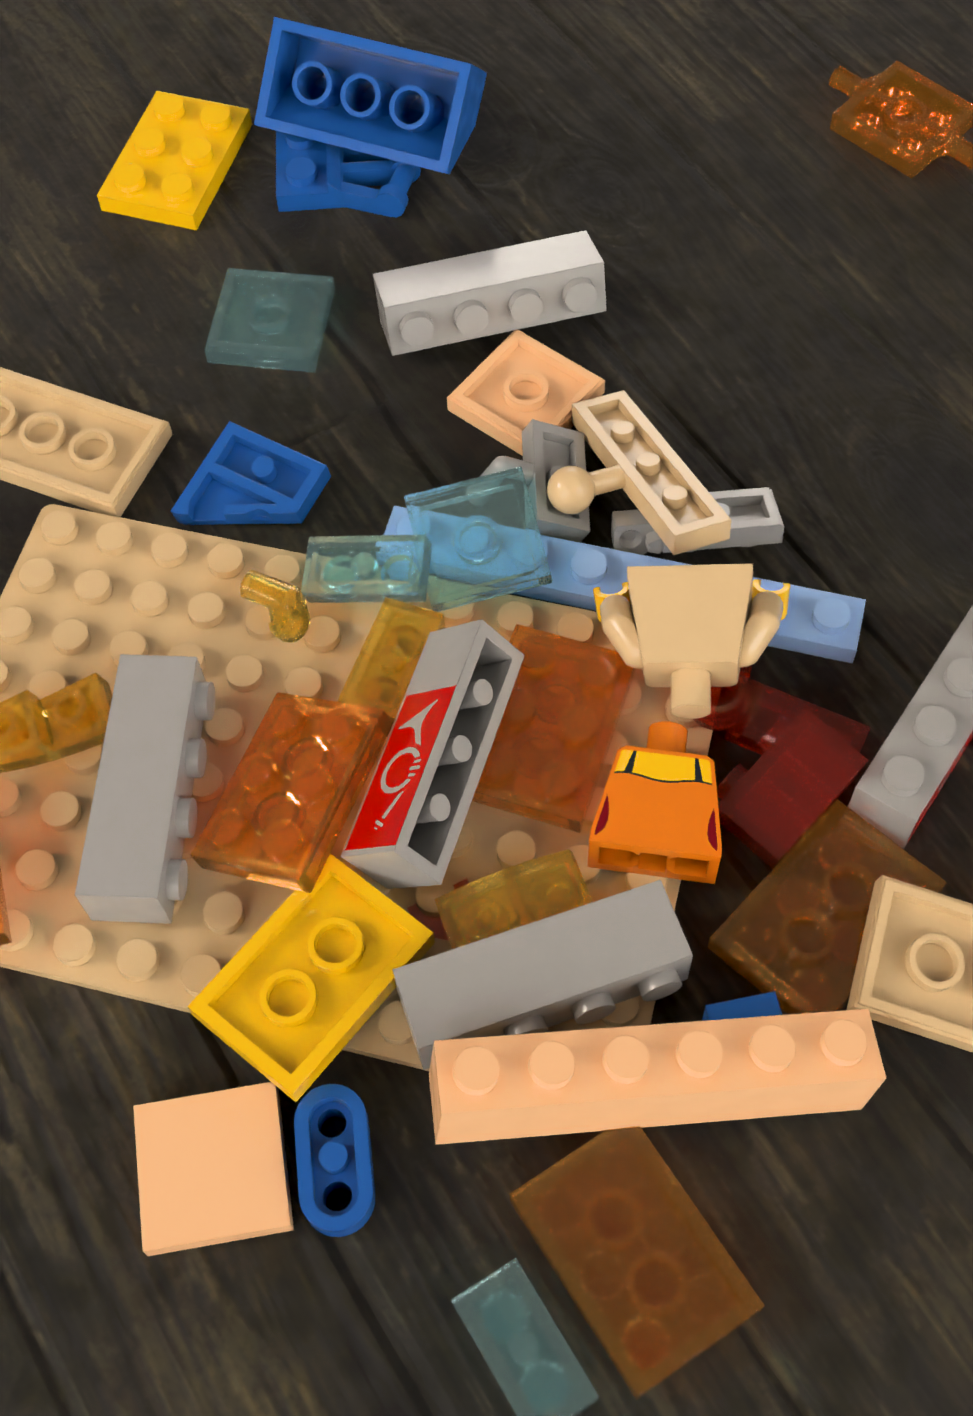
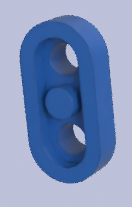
[294,1084,375,1237]

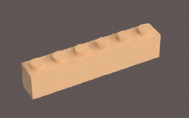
[429,1009,886,1145]

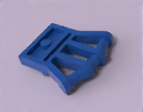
[276,131,421,217]

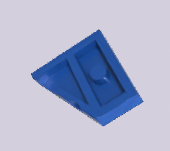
[171,421,331,525]

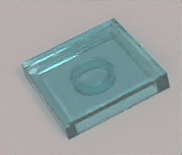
[204,268,335,372]
[404,466,552,613]

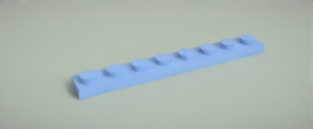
[377,506,866,664]

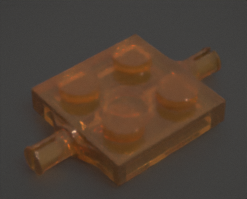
[829,61,973,178]

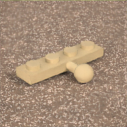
[547,390,731,555]

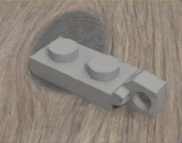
[611,487,784,555]

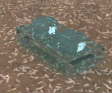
[301,534,432,603]
[451,1258,599,1416]

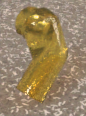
[240,569,311,643]

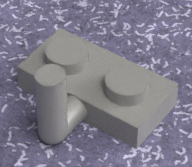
[467,419,590,542]

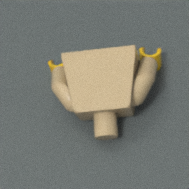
[593,564,791,719]

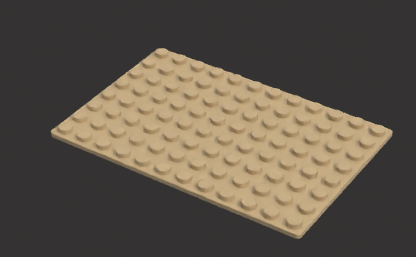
[0,504,722,1071]

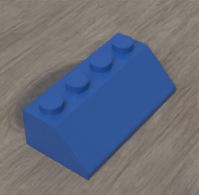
[254,17,487,175]

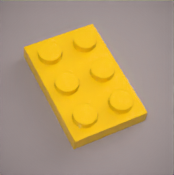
[97,91,252,231]
[187,853,435,1102]

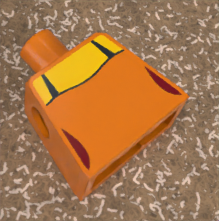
[587,721,722,884]

